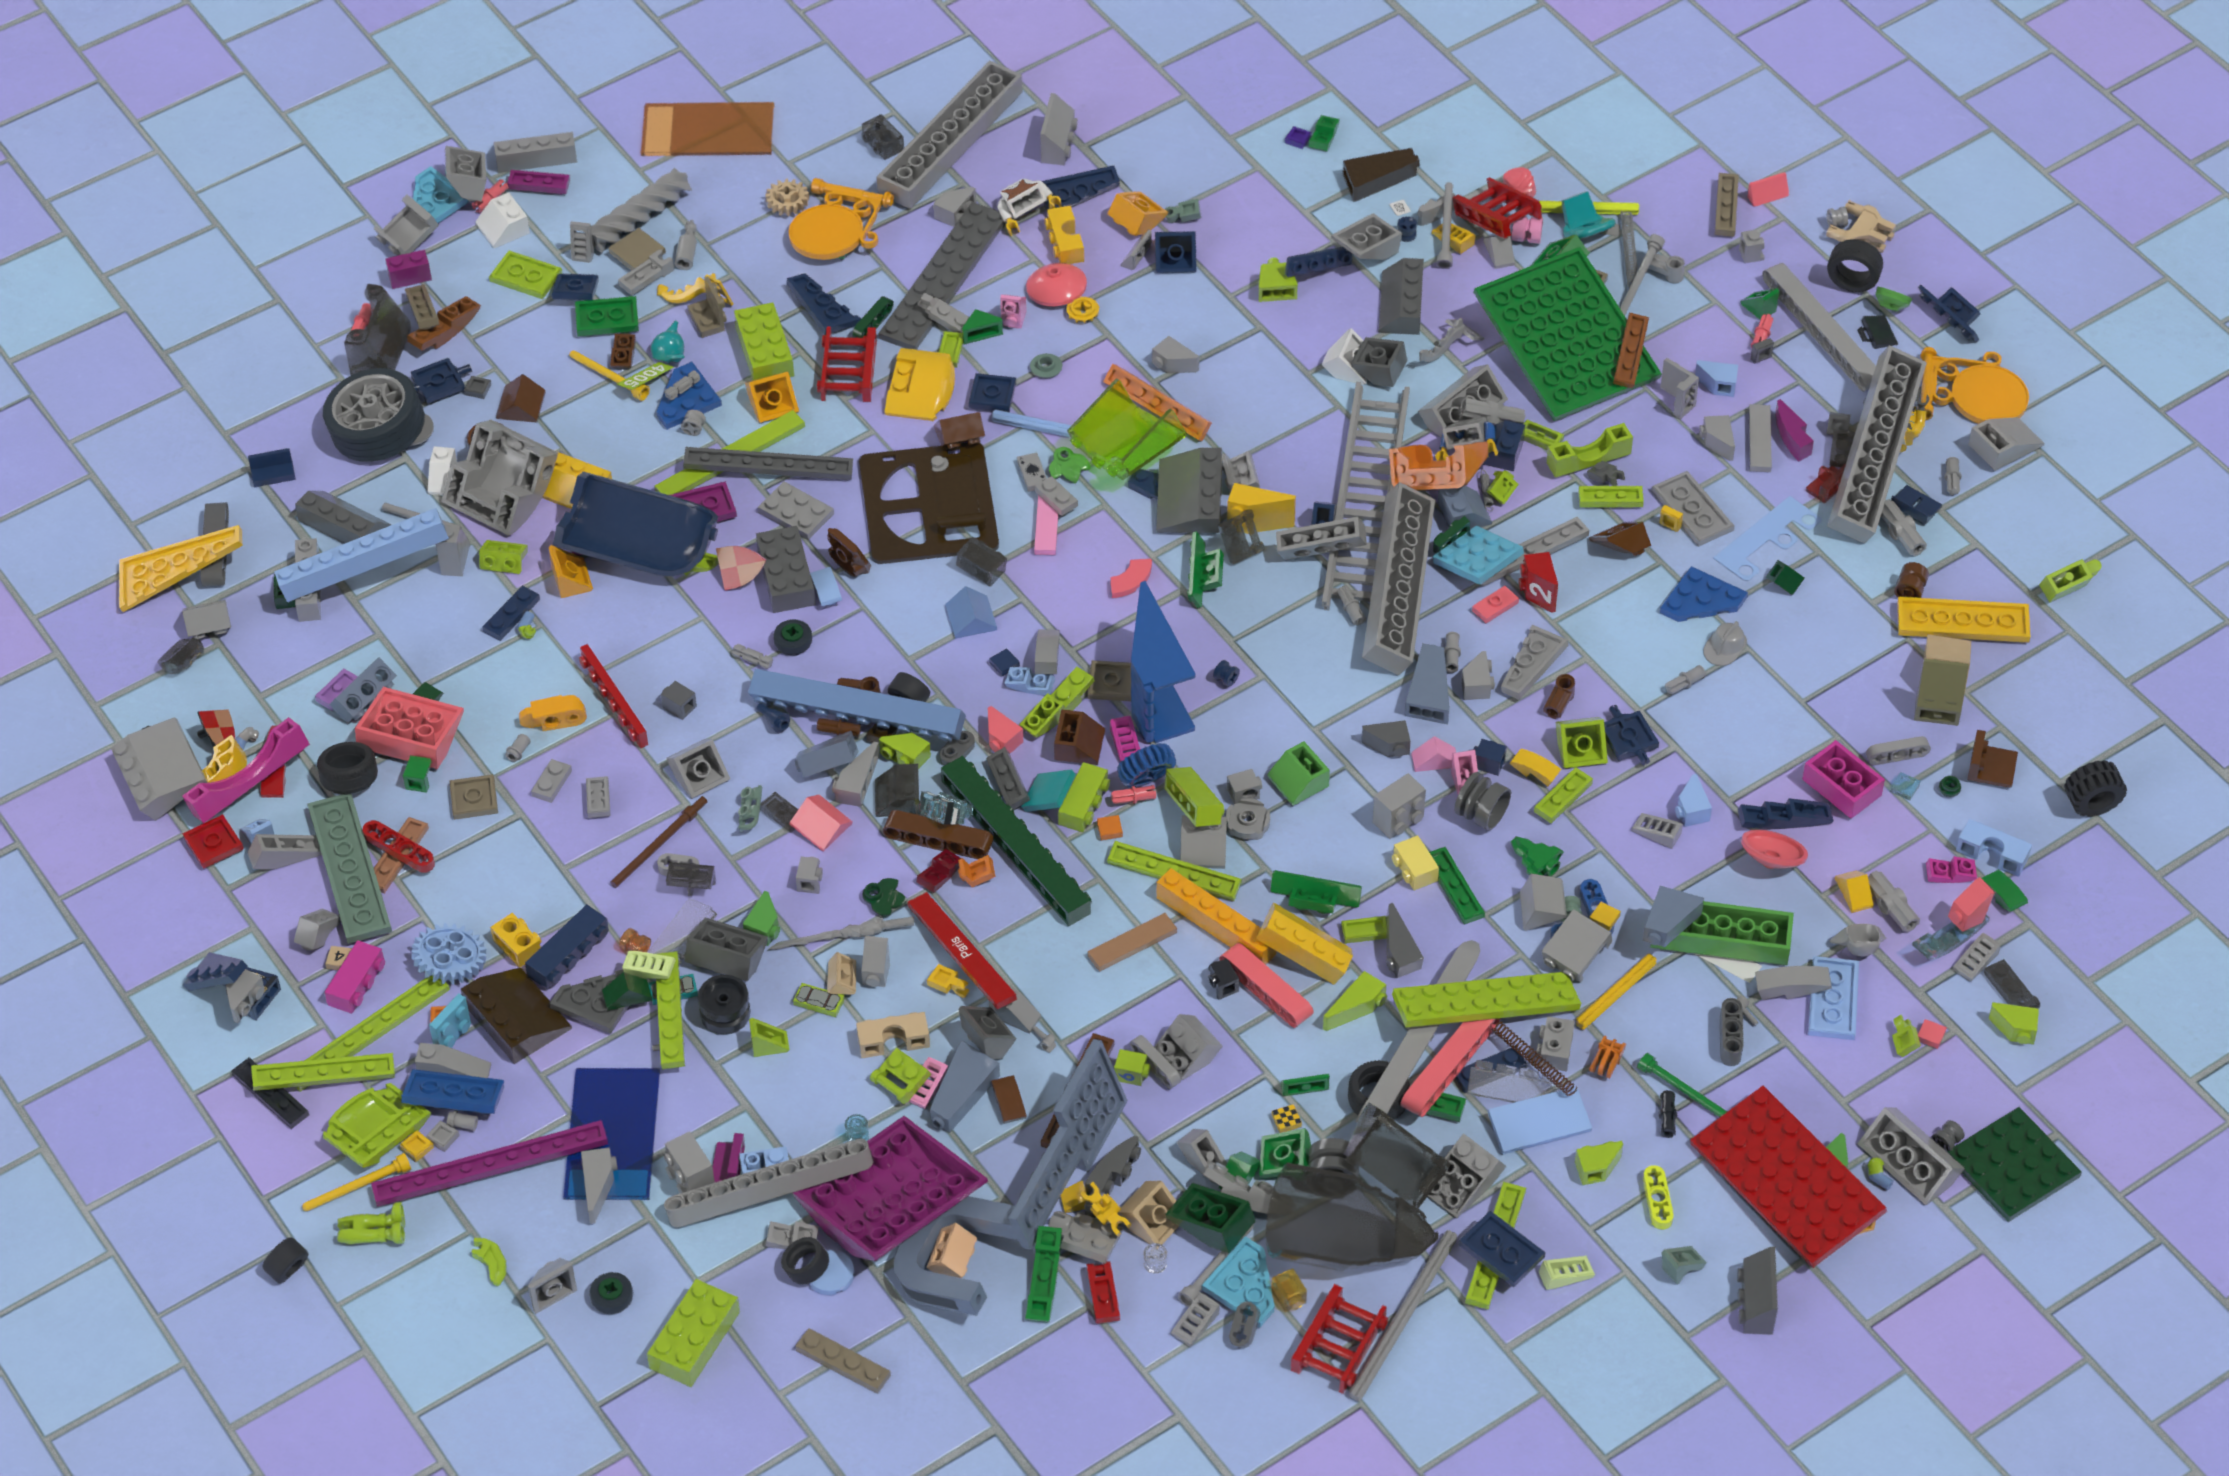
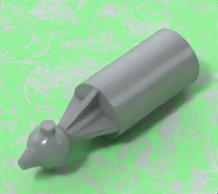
[674,220,697,270]

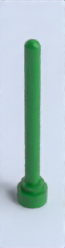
[1637,1052,1728,1117]

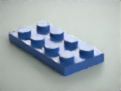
[402,1069,504,1114]

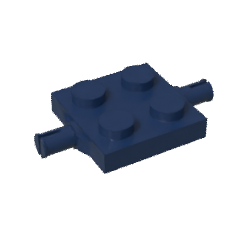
[410,357,472,404]
[1604,705,1659,766]

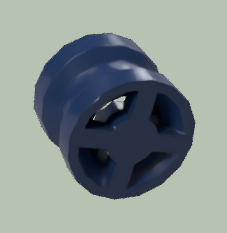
[1397,216,1417,242]
[1213,660,1240,687]

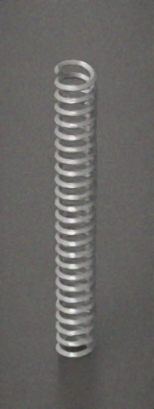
[1620,211,1638,288]

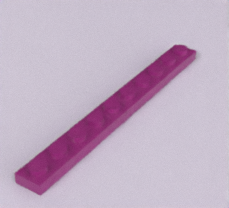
[371,1120,608,1207]

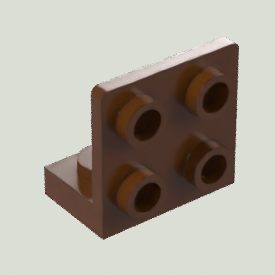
[1967,730,2018,788]

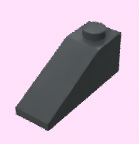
[1386,903,1424,978]

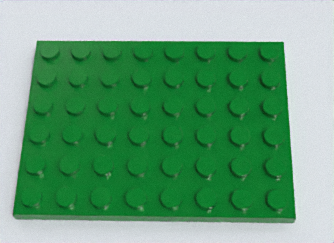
[1473,247,1662,421]

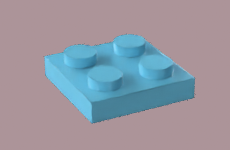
[429,993,471,1048]

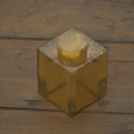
[1271,1268,1307,1312]

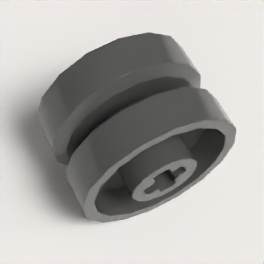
[1307,1138,1361,1195]

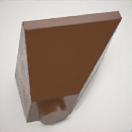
[1589,522,1651,556]

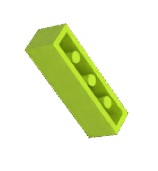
[1165,767,1224,827]

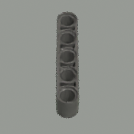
[201,502,229,587]

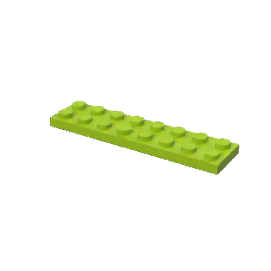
[1392,972,1581,1027]

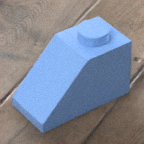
[1675,774,1712,827]

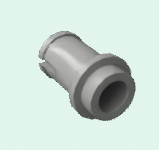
[506,734,531,762]
[447,1110,478,1131]

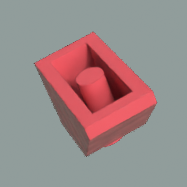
[988,706,1023,753]
[1948,877,1995,932]

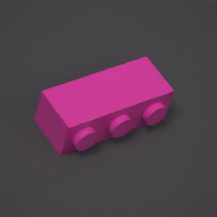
[325,940,385,1014]

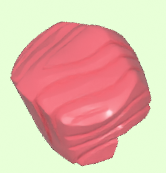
[1503,167,1536,197]

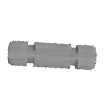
[665,370,700,400]
[732,644,773,669]

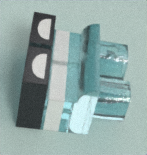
[917,791,973,824]

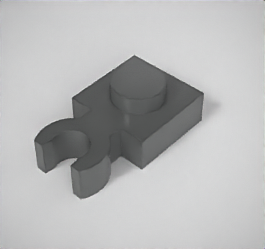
[1587,461,1625,486]

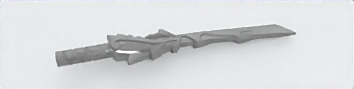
[769,916,914,950]

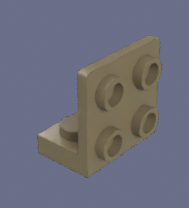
[687,276,727,338]

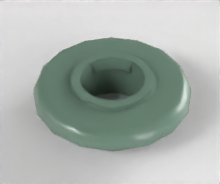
[1030,353,1063,378]

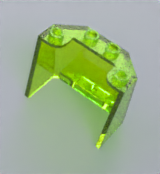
[1067,378,1187,480]

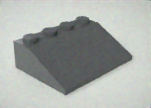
[1156,448,1223,533]

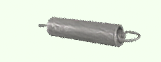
[1480,469,1494,511]

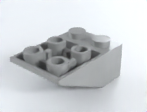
[1968,417,2045,471]
[1421,1133,1506,1218]

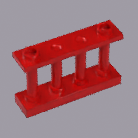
[1452,177,1542,239]
[817,327,877,402]
[1291,1284,1389,1394]

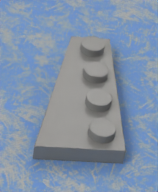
[1501,625,1569,700]

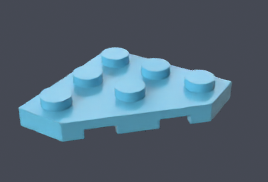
[413,166,470,223]
[1202,1236,1275,1328]

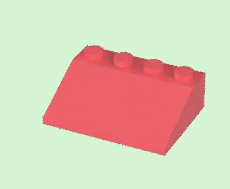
[355,687,464,769]

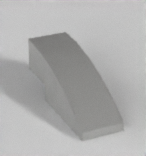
[1035,629,1060,674]
[1755,966,1832,1000]

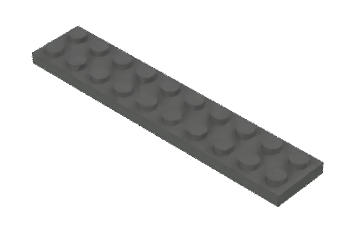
[879,202,1005,350]

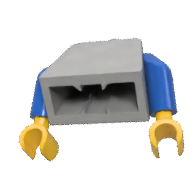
[1435,417,1498,461]

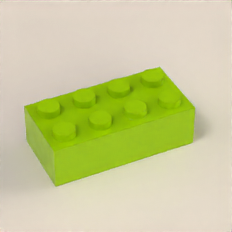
[734,302,794,380]
[647,1279,740,1388]

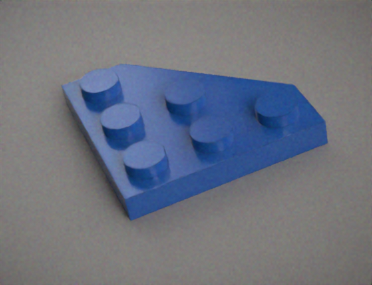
[657,362,722,430]
[1660,566,1748,622]

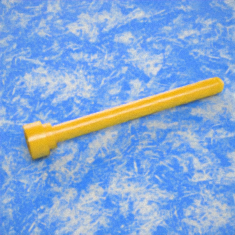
[569,350,650,401]
[302,1153,412,1211]

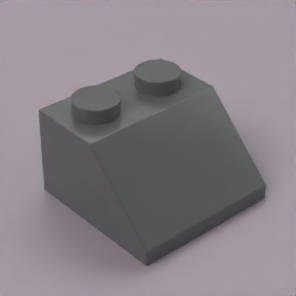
[1351,337,1407,387]
[958,1006,1017,1059]

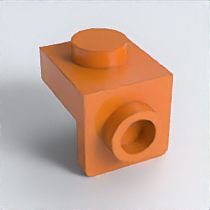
[958,855,996,887]

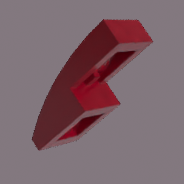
[916,849,962,893]

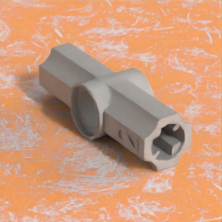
[1460,398,1525,424]
[1881,499,1927,557]
[1868,871,1920,932]

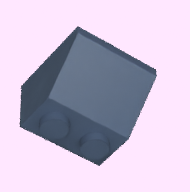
[1438,486,1492,530]

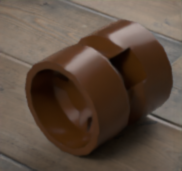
[1894,562,1929,598]

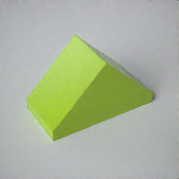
[749,1018,790,1057]

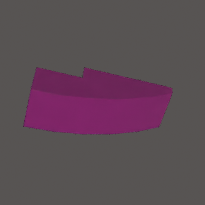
[1775,399,1814,462]

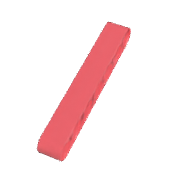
[1401,1018,1501,1117]

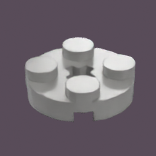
[1226,798,1270,840]

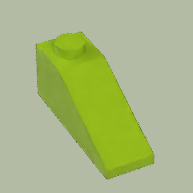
[1323,971,1387,1031]

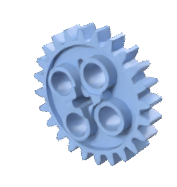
[411,923,486,984]

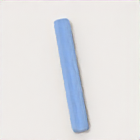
[992,410,1073,437]

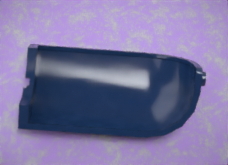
[553,472,718,577]

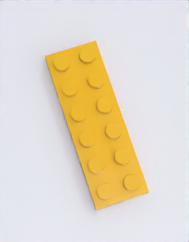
[1897,597,2031,643]

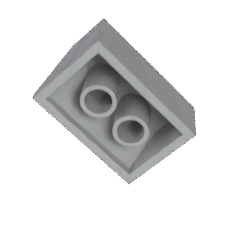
[1040,93,1078,165]
[445,146,486,201]

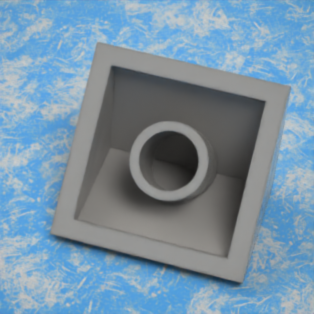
[1520,874,1567,931]

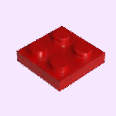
[182,814,244,869]

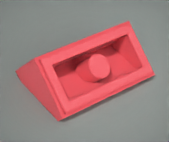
[1747,172,1789,207]

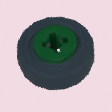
[774,619,812,655]
[589,1272,633,1314]

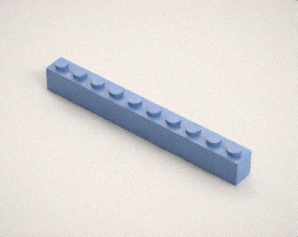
[748,668,966,742]

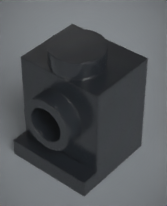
[1208,958,1239,1000]

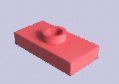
[1472,586,1519,623]

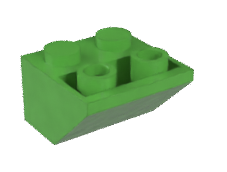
[1267,741,1330,806]

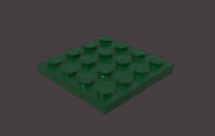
[1947,1107,2082,1222]

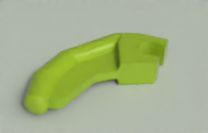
[472,1238,507,1286]

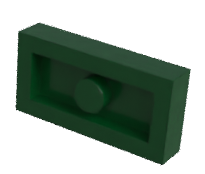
[1433,516,1470,554]

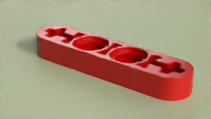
[362,820,435,873]

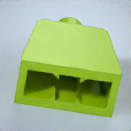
[1259,257,1298,302]

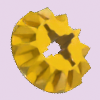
[1067,297,1099,324]

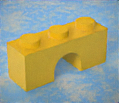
[1044,205,1084,264]

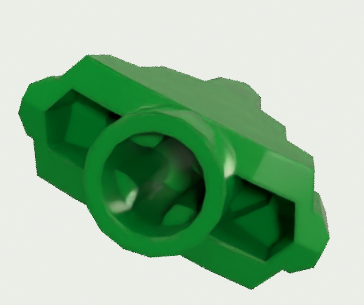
[1511,836,1564,877]

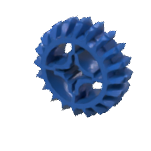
[1117,743,1176,788]

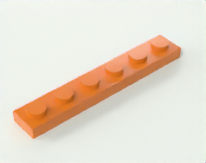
[1103,364,1212,441]

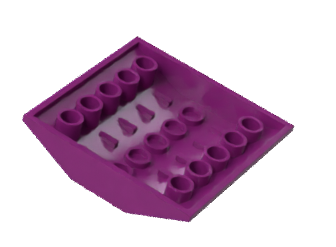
[792,1116,988,1261]

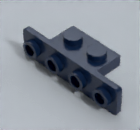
[1285,247,1353,277]
[1918,284,1981,343]

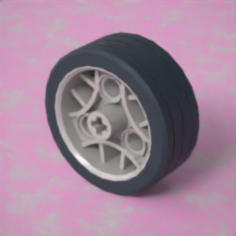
[323,368,425,462]

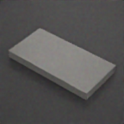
[1651,471,1735,547]

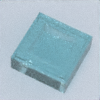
[1890,772,1921,801]

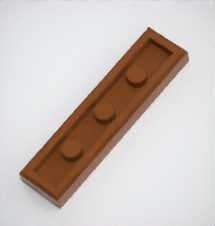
[1613,312,1649,389]

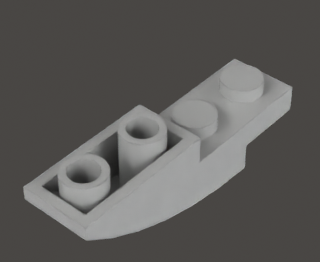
[1203,1162,1297,1215]

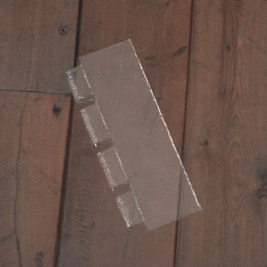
[643,898,717,969]
[1467,1060,1563,1103]

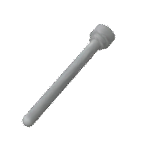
[1436,182,1453,269]
[1620,234,1665,315]
[1178,1224,1254,1307]

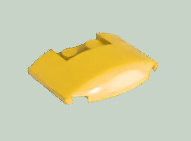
[884,348,955,421]

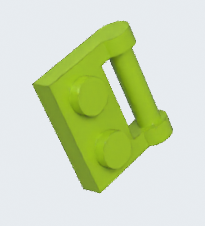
[870,1047,931,1104]

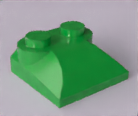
[1259,1128,1311,1180]

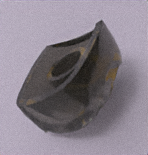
[157,637,204,674]

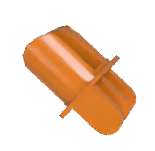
[1589,1035,1626,1079]

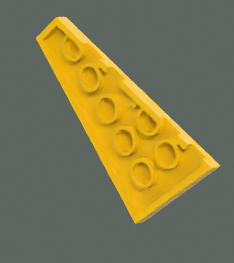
[119,525,243,612]

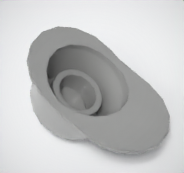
[1704,621,1747,666]

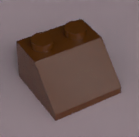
[934,412,985,449]

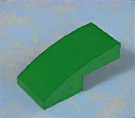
[1309,115,1340,151]
[1982,869,2028,912]

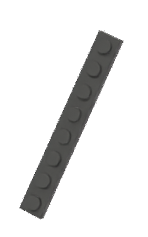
[683,447,853,480]

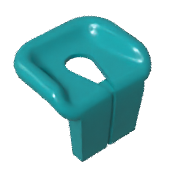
[1561,191,1616,239]

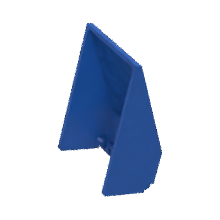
[1131,581,1196,744]

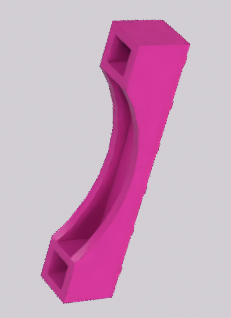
[182,717,310,824]

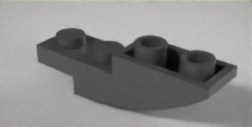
[1085,1136,1141,1218]

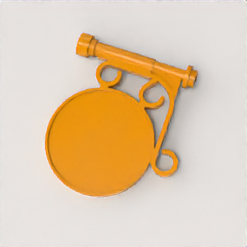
[789,178,894,260]
[1917,347,2029,424]

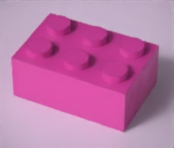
[1802,740,1885,819]

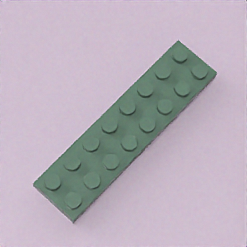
[307,794,392,944]

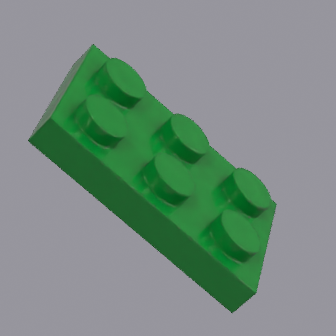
[575,296,639,337]

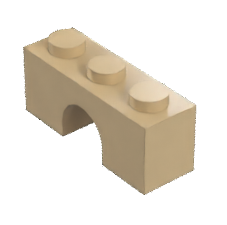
[856,1012,930,1058]

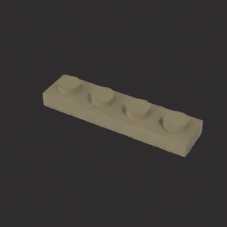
[1715,173,1739,237]
[405,284,440,329]
[795,1328,891,1394]

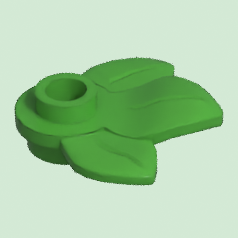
[1049,447,1090,484]

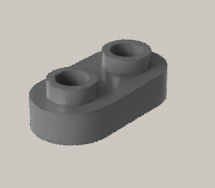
[940,731,975,766]

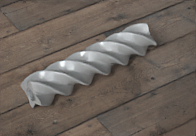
[584,168,692,253]

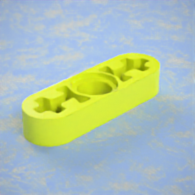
[1643,1165,1674,1230]

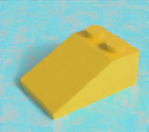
[1227,483,1296,534]

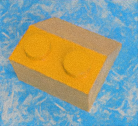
[1107,191,1168,236]

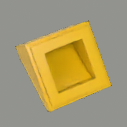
[1060,1181,1087,1213]

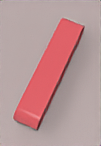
[1219,943,1314,1028]

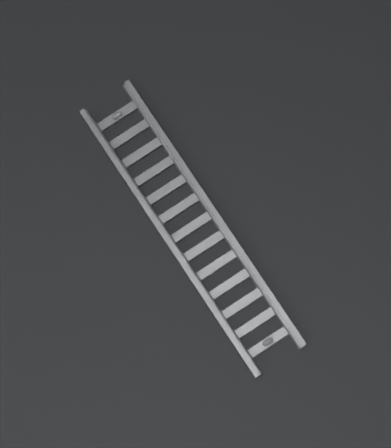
[1322,381,1410,611]

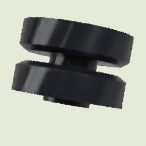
[698,974,751,1034]

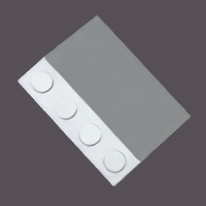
[111,717,207,821]

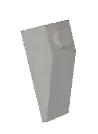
[832,742,879,807]
[247,834,322,869]
[415,1043,491,1078]
[581,1148,617,1224]

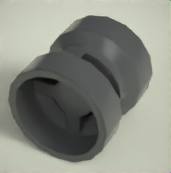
[1931,1120,1965,1152]

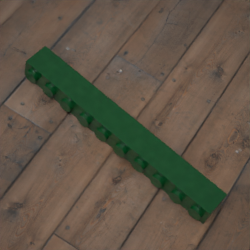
[941,756,1092,927]

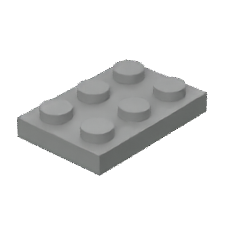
[758,481,834,540]

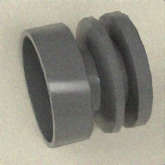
[1454,772,1512,830]

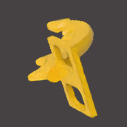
[657,273,734,306]

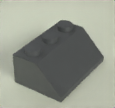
[685,917,768,981]
[1737,1247,1778,1335]

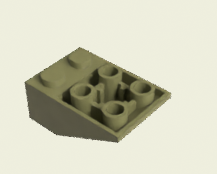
[1914,659,1969,726]

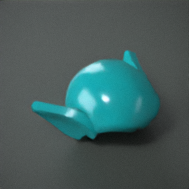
[651,321,685,363]

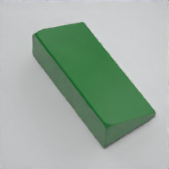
[1280,1074,1330,1096]

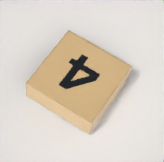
[325,946,352,970]

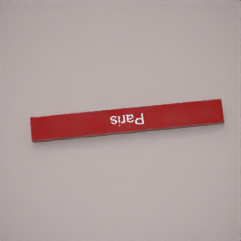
[907,892,1017,1010]

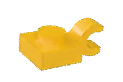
[927,964,969,998]

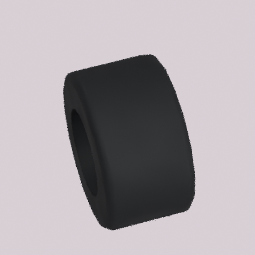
[888,672,930,702]
[262,1237,309,1284]

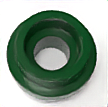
[1939,776,1961,797]

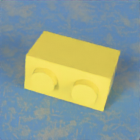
[1392,835,1439,890]

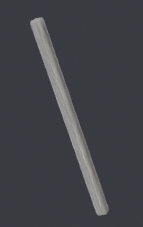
[1349,1230,1457,1401]

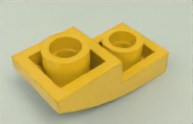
[1509,748,1561,787]

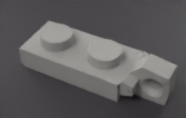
[918,293,969,333]

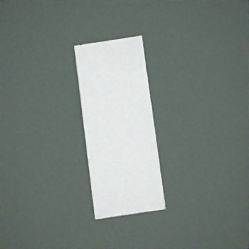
[1693,953,1762,983]

